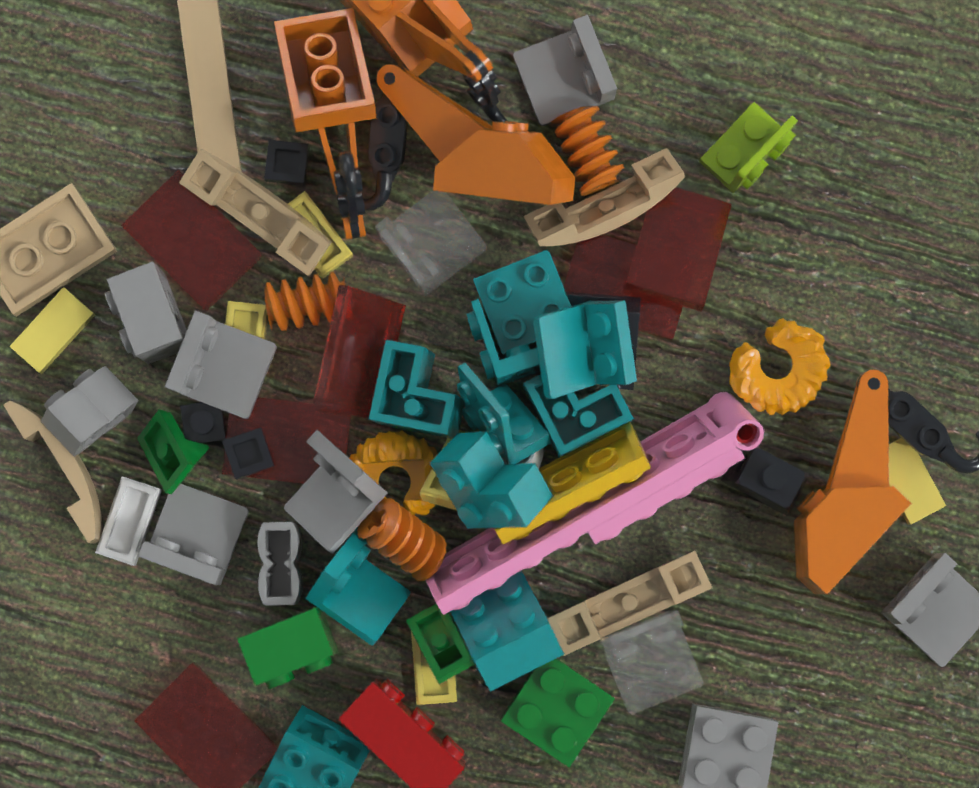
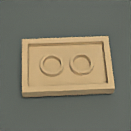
[0,183,117,317]

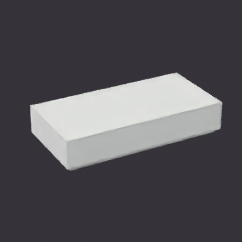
[95,476,162,566]

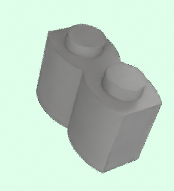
[41,366,139,456]
[257,522,303,605]

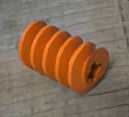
[551,106,624,196]
[264,271,351,331]
[357,498,446,581]

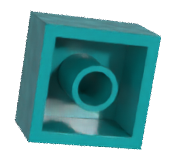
[451,570,564,692]

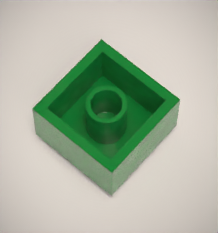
[237,607,339,690]
[500,658,615,768]

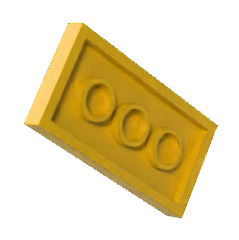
[495,422,651,544]

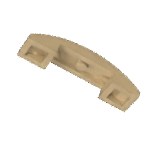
[523,148,685,246]
[179,149,332,276]
[4,401,103,544]
[547,551,712,656]

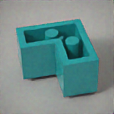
[369,340,465,439]
[523,374,634,458]
[430,431,553,529]

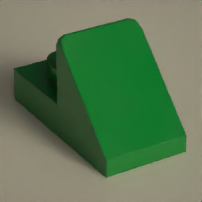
[137,409,210,495]
[406,604,475,684]

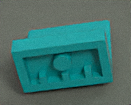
[473,250,571,358]
[466,299,541,386]
[533,300,637,399]
[457,362,551,464]
[305,527,411,645]
[258,705,370,788]

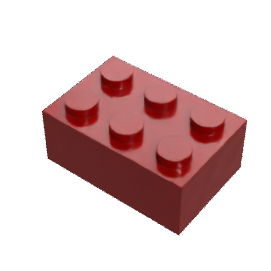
[338,678,466,788]

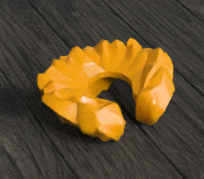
[729,318,831,415]
[349,430,438,516]

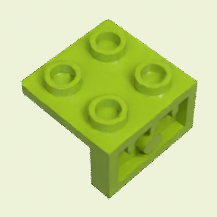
[699,102,798,194]

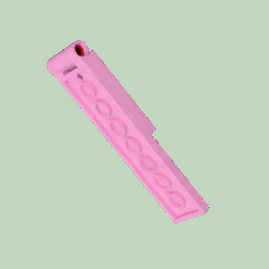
[426,392,764,615]

